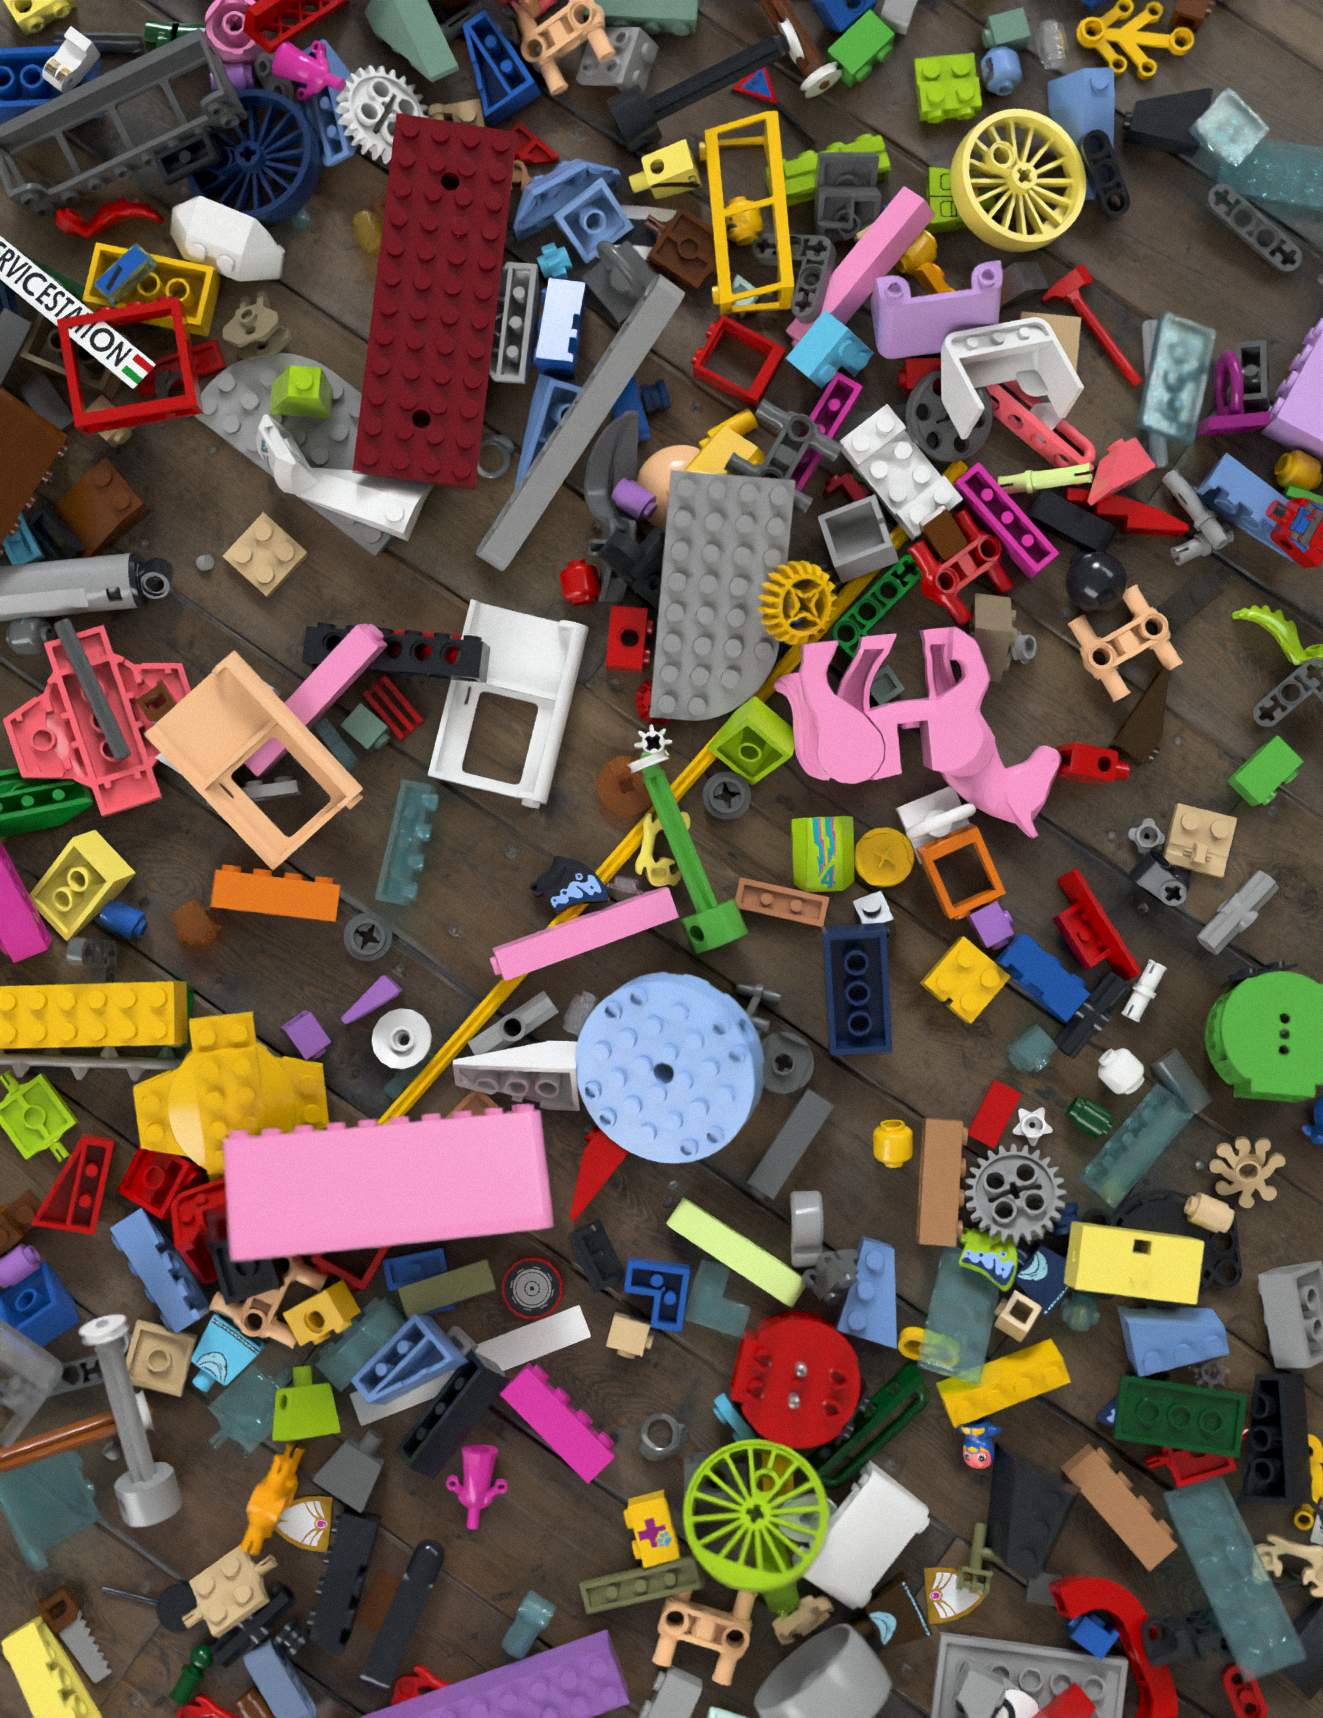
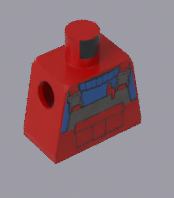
[1265,497,1323,568]

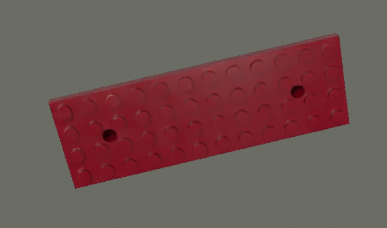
[352,113,518,490]

